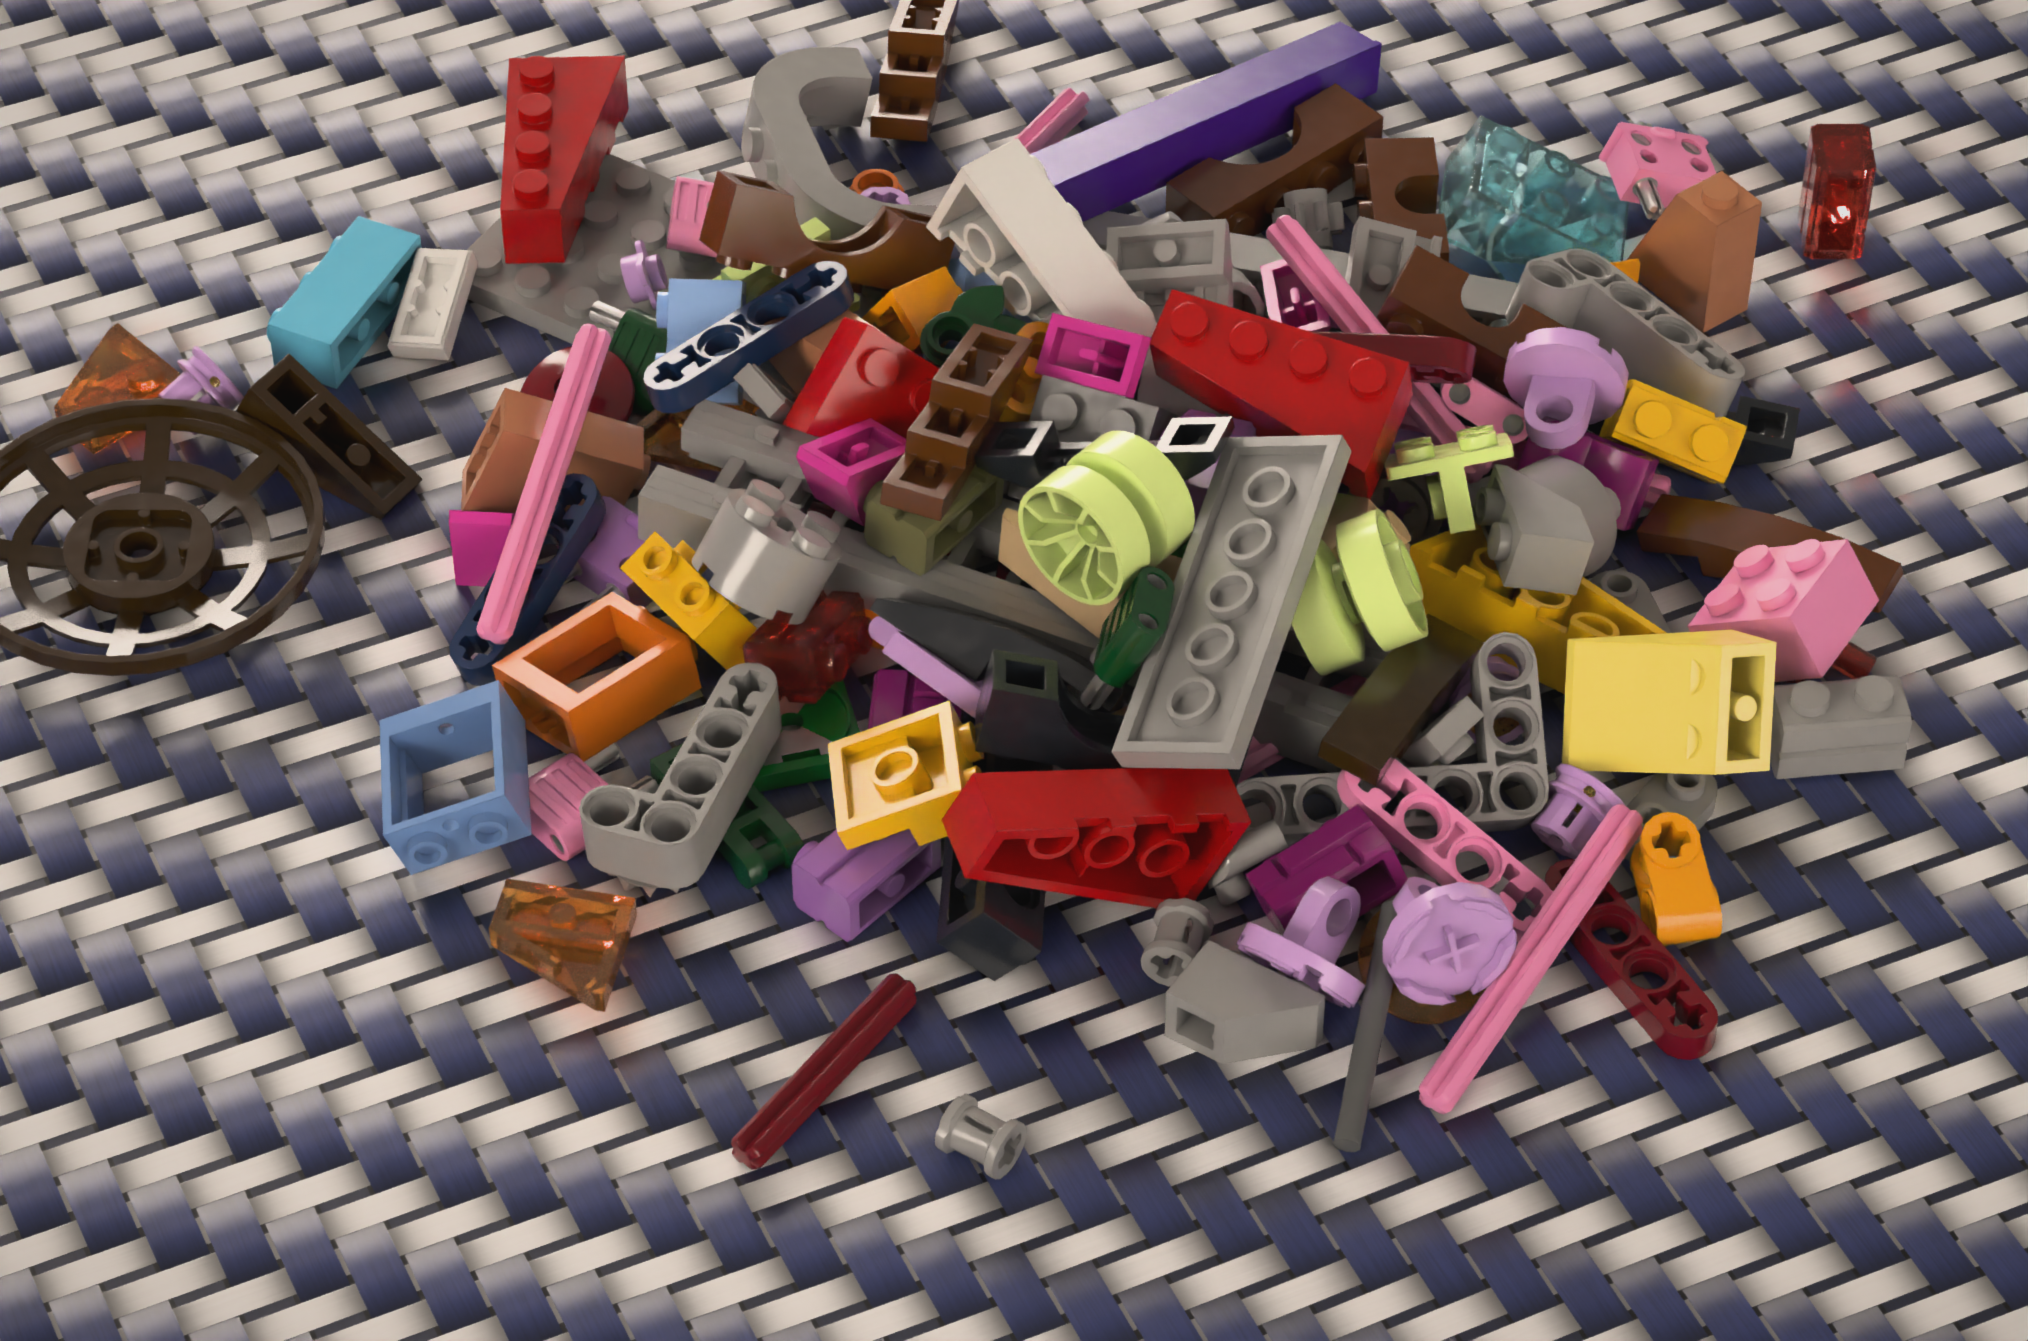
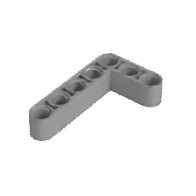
[1236,632,1549,845]

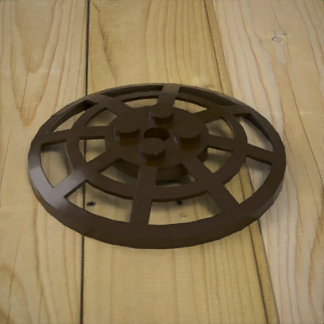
[0,398,325,676]

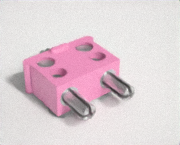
[1599,122,1716,220]

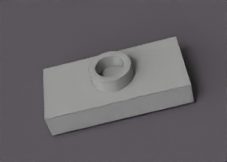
[733,363,798,426]

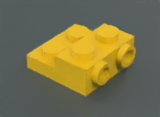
[620,531,757,670]
[828,700,984,850]

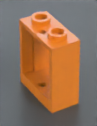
[492,592,702,762]

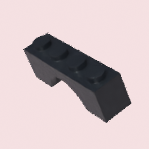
[975,649,1253,787]

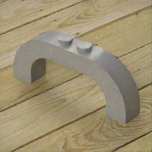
[741,47,937,241]

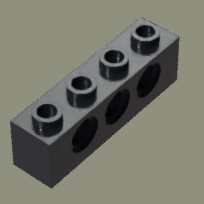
[937,753,1054,981]

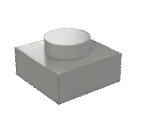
[1403,696,1484,767]

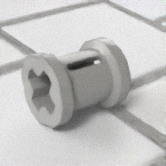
[1140,898,1214,987]
[935,1094,1027,1180]

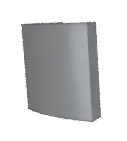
[1106,219,1233,356]

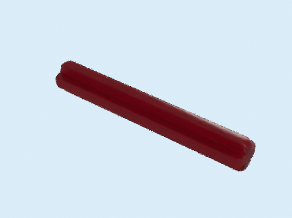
[731,973,917,1170]

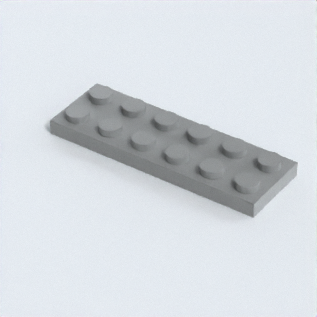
[1111,435,1352,769]

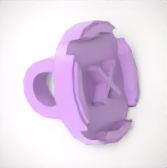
[1503,327,1629,449]
[1236,876,1365,1008]
[1383,876,1517,1005]

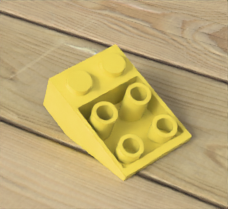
[1562,629,1777,775]

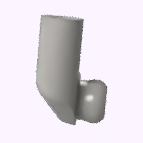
[1207,818,1288,906]

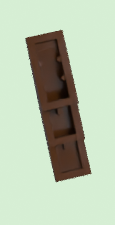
[870,0,959,142]
[880,323,1033,521]
[1637,494,1904,613]

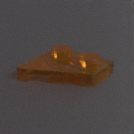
[54,323,181,455]
[489,878,637,1012]

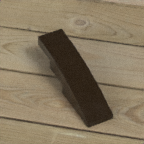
[1317,614,1484,787]

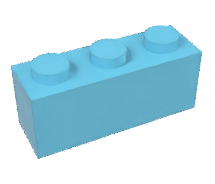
[267,216,422,389]

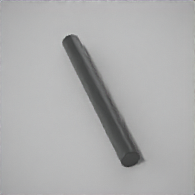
[1333,900,1397,1152]

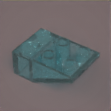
[1438,115,1629,264]

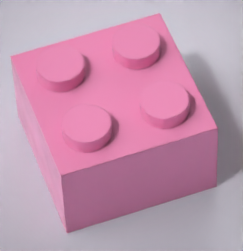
[1687,539,1879,682]

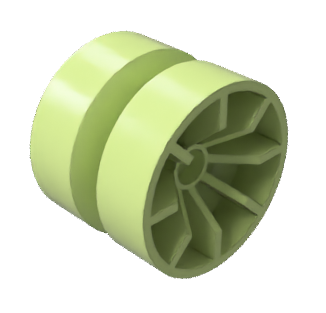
[1018,431,1195,605]
[1291,509,1428,676]

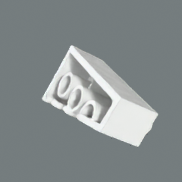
[926,137,1157,350]

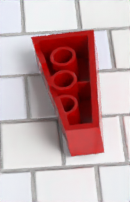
[500,55,629,264]
[1149,289,1413,500]
[942,768,1252,908]

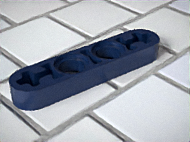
[643,261,854,413]
[449,473,606,686]

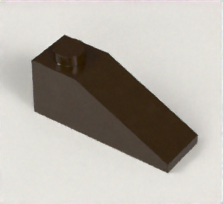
[236,354,423,520]

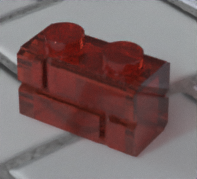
[1798,124,1876,259]
[742,590,873,704]

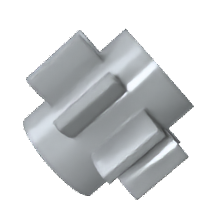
[1272,188,1345,250]

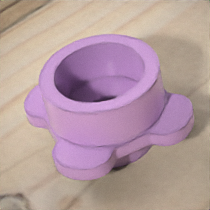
[620,240,668,310]

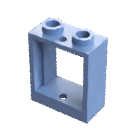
[379,680,532,875]

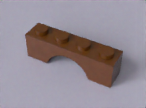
[1165,83,1383,237]
[699,170,955,296]

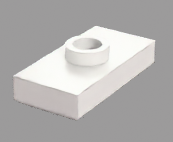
[387,248,478,360]

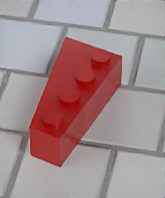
[782,317,1000,439]

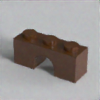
[1352,137,1450,262]
[1376,245,1568,403]

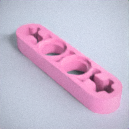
[1337,759,1553,942]

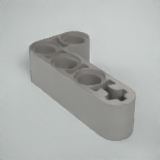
[1505,249,1745,417]
[579,662,782,889]

